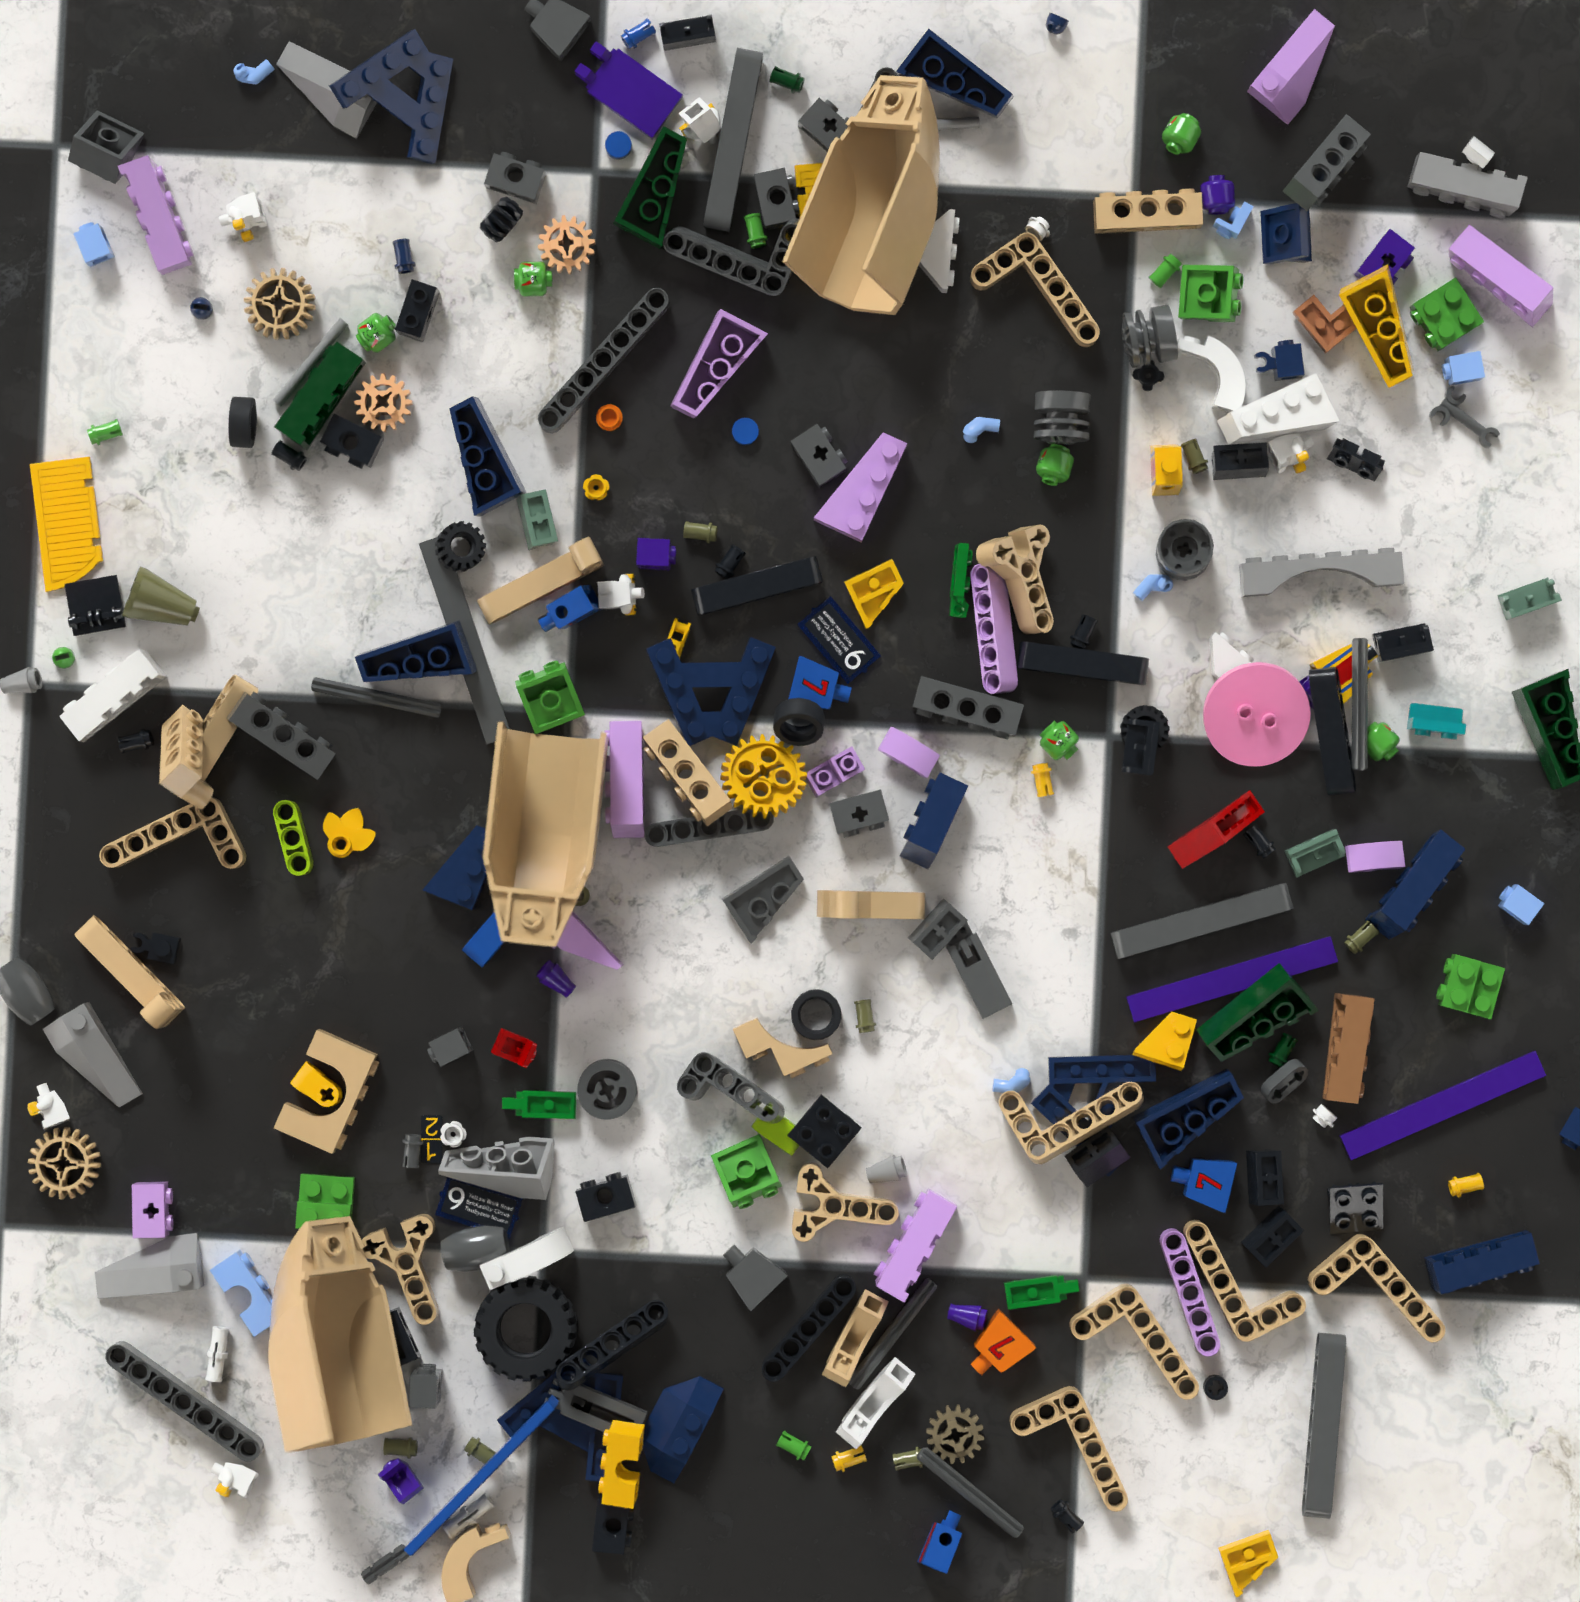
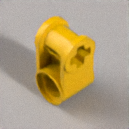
[290,1061,343,1107]

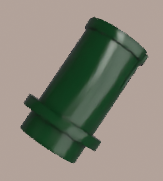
[769,66,805,93]
[1268,1032,1298,1068]

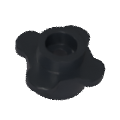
[1132,360,1164,391]

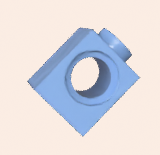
[73,222,115,267]
[1442,351,1485,386]
[1498,884,1544,925]

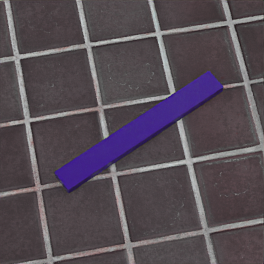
[1126,936,1338,1022]
[1339,1051,1546,1160]

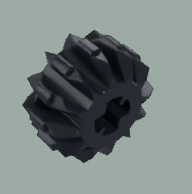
[480,197,523,242]

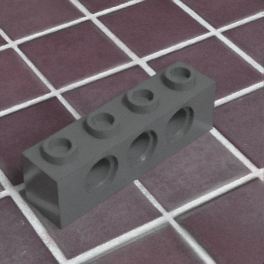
[1283,114,1371,211]
[912,676,1024,740]
[227,691,336,780]

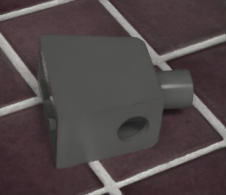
[524,0,591,61]
[723,1245,787,1311]

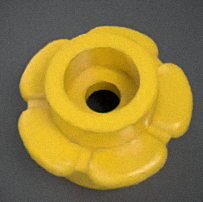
[583,474,609,500]

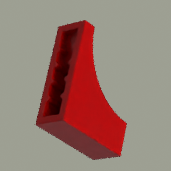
[1168,790,1265,869]

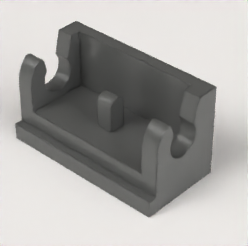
[908,899,968,960]

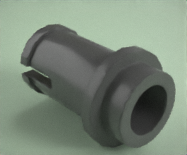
[402,1134,424,1168]

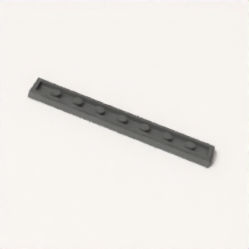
[419,537,510,745]

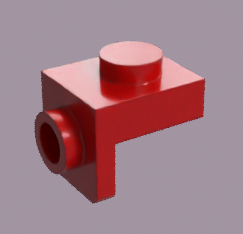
[491,1028,537,1068]

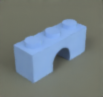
[210,1250,273,1337]

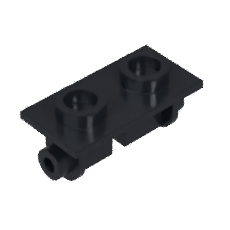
[1327,438,1385,482]

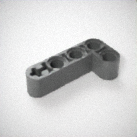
[677,1052,785,1124]

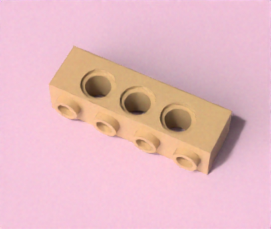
[1093,189,1203,234]
[159,705,203,798]
[643,719,733,826]

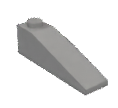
[276,41,377,139]
[438,1137,554,1200]

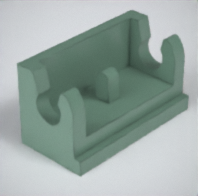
[516,489,558,550]
[1497,578,1562,620]
[1284,829,1346,878]

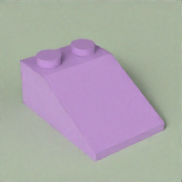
[552,911,623,970]

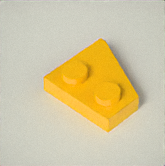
[844,559,904,629]
[1133,1012,1197,1071]
[1218,1530,1278,1597]

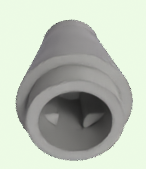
[0,667,42,694]
[866,1155,907,1183]

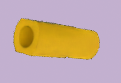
[667,618,691,659]

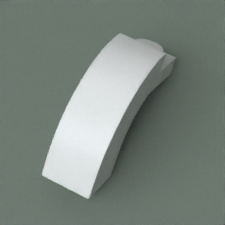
[1177,336,1246,413]
[480,1226,574,1290]
[836,1357,915,1449]

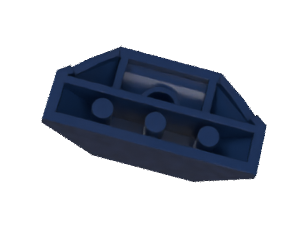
[643,1376,724,1483]

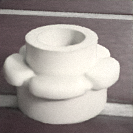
[1025,217,1050,241]
[1313,1104,1337,1128]
[440,1121,466,1148]

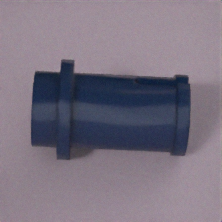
[392,239,416,274]

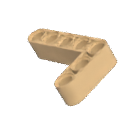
[970,233,1100,347]
[477,537,604,625]
[181,675,258,809]
[99,797,246,869]
[74,915,185,1029]
[999,1082,1144,1164]
[1183,1220,1306,1342]
[1308,1234,1446,1342]
[1069,1284,1199,1400]
[1009,1386,1128,1512]

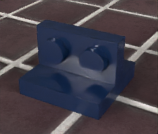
[1260,203,1312,264]

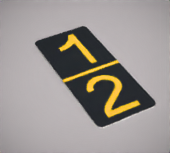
[421,1115,442,1163]

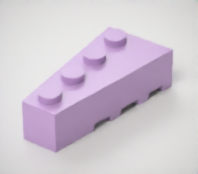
[1449,225,1553,327]
[814,432,907,543]
[605,721,645,838]

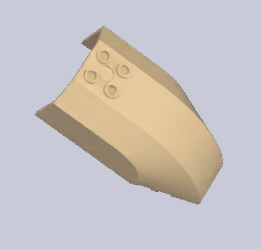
[782,75,940,315]
[483,722,609,947]
[268,1216,412,1453]

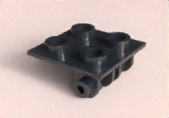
[64,575,126,636]
[787,1094,862,1169]
[1327,1181,1383,1234]

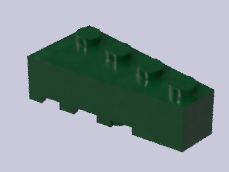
[274,342,366,450]
[1511,668,1580,790]
[1196,963,1319,1062]

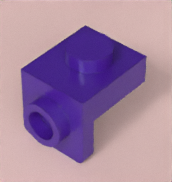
[378,1458,424,1505]

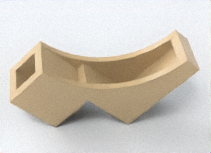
[733,1018,833,1078]

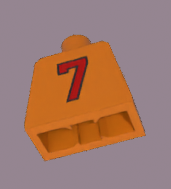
[971,1309,1036,1375]

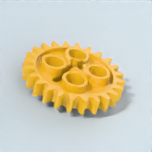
[720,734,807,819]

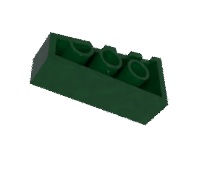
[613,126,687,249]

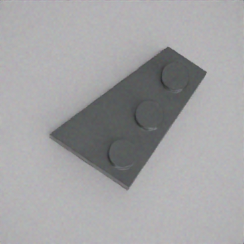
[722,856,804,944]

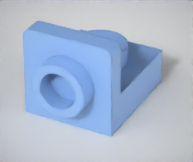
[1213,201,1254,239]

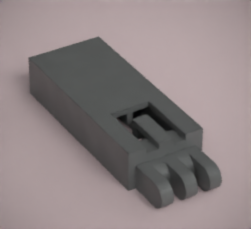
[946,922,1013,1019]
[544,1378,647,1432]

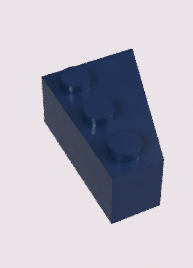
[900,772,968,869]
[423,825,487,910]

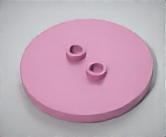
[1203,662,1311,767]

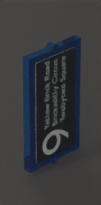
[797,596,881,684]
[435,1177,523,1239]

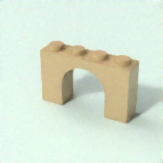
[274,1029,380,1154]

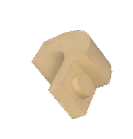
[822,1289,889,1387]
[441,1523,511,1602]

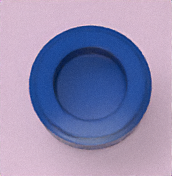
[605,131,632,160]
[732,418,759,445]

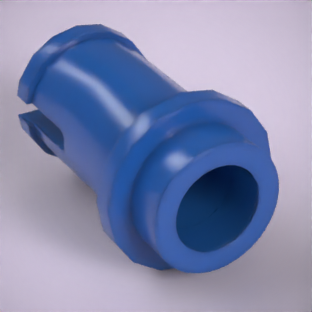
[621,18,656,49]

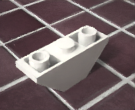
[919,209,959,293]
[1209,632,1254,680]

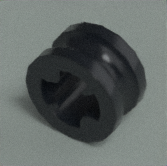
[1203,1375,1228,1400]

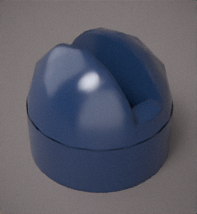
[1046,12,1069,35]
[190,297,213,320]

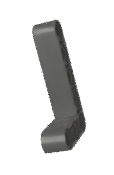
[663,218,800,296]

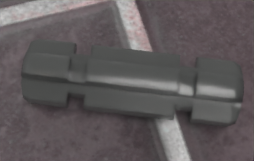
[361,1544,409,1584]

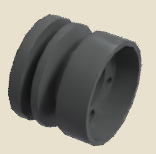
[1121,305,1178,368]
[1033,391,1091,445]
[1155,519,1214,581]

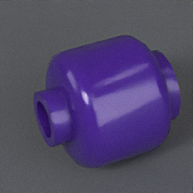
[1200,175,1235,215]

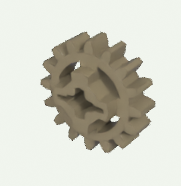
[926,1404,984,1464]

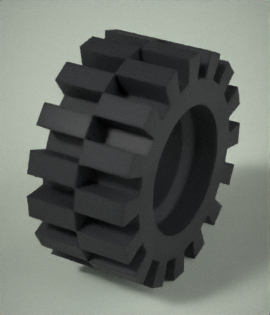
[435,521,486,572]
[1120,705,1170,750]

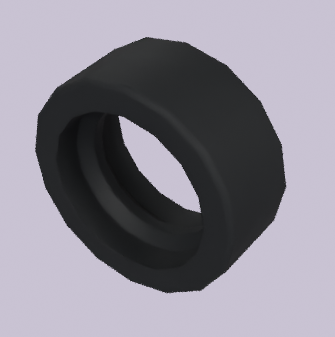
[228,397,257,448]
[773,698,825,746]
[791,989,841,1040]

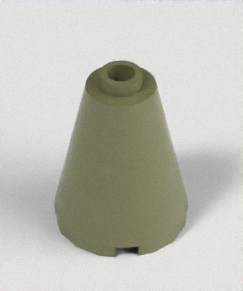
[122,567,200,626]

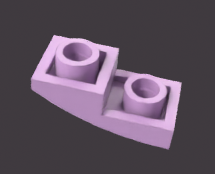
[878,727,940,778]
[806,747,865,797]
[1345,841,1405,873]

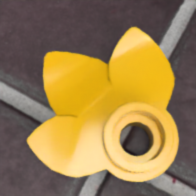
[323,808,376,858]

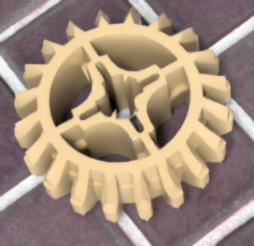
[244,268,316,340]
[28,1127,101,1199]

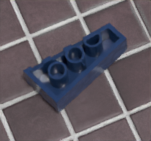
[449,396,527,517]
[355,620,477,682]
[1365,829,1465,940]

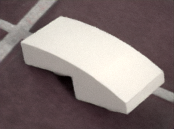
[1462,136,1495,168]

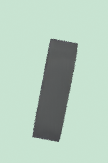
[1261,1059,1308,1103]

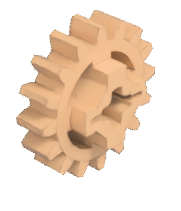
[538,215,596,274]
[354,373,413,432]

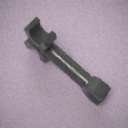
[1429,386,1500,448]

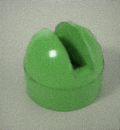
[52,647,75,669]

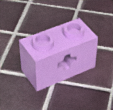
[132,1182,173,1238]

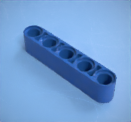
[462,911,505,968]

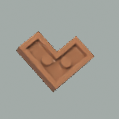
[1292,295,1356,354]

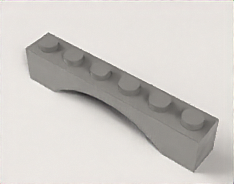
[1239,548,1404,597]

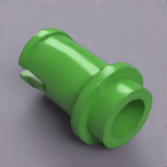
[744,213,768,249]
[1148,254,1182,288]
[87,419,123,445]
[776,1431,812,1460]

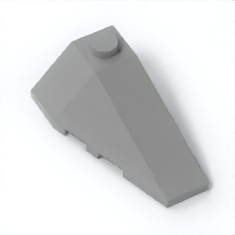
[43,1002,143,1107]
[95,1233,204,1299]

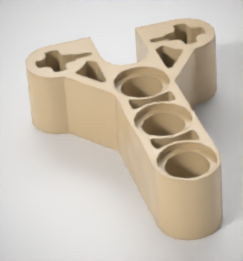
[976,525,1054,635]
[817,890,925,919]
[792,1163,899,1242]
[362,1214,439,1325]

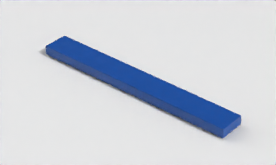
[404,1395,559,1556]

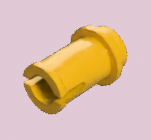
[1031,763,1054,797]
[1448,1173,1484,1198]
[831,1445,867,1472]

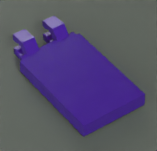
[574,41,683,139]

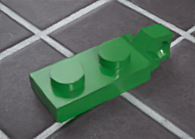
[949,543,973,618]
[502,1090,576,1119]
[1004,1275,1080,1310]

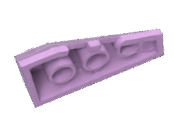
[1247,9,1335,125]

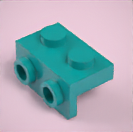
[1407,703,1466,740]

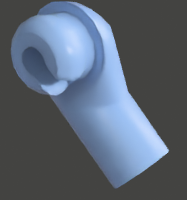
[233,59,275,84]
[963,417,1000,443]
[1133,574,1173,601]
[992,1068,1030,1093]

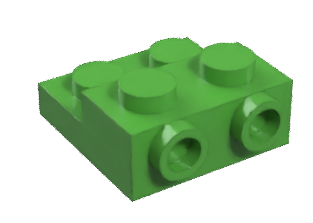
[1178,265,1244,322]
[1410,277,1484,351]
[515,660,585,734]
[1436,954,1505,1019]
[711,1134,782,1209]
[295,1173,355,1229]

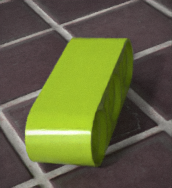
[273,800,314,876]

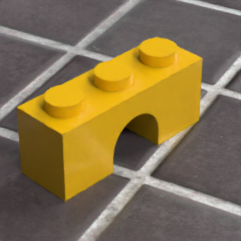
[598,1420,645,1509]

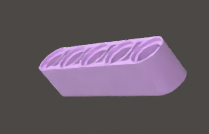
[971,564,1018,694]
[1159,1228,1220,1357]

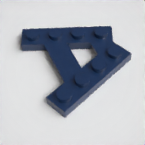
[329,29,453,164]
[645,637,776,746]
[1031,1055,1156,1177]
[497,1358,623,1481]

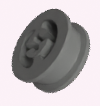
[577,1059,637,1120]

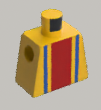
[1150,444,1183,496]
[1309,644,1378,704]

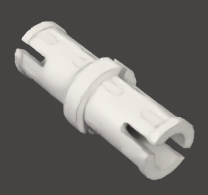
[205,1326,230,1382]
[442,1493,495,1539]

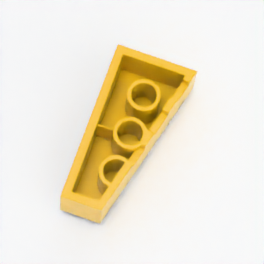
[1339,264,1414,388]

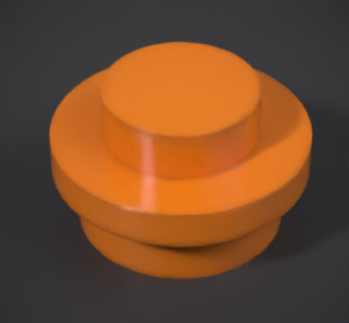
[596,404,623,431]

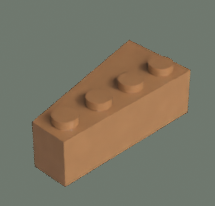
[1323,993,1375,1104]

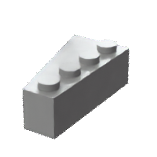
[1407,152,1528,219]

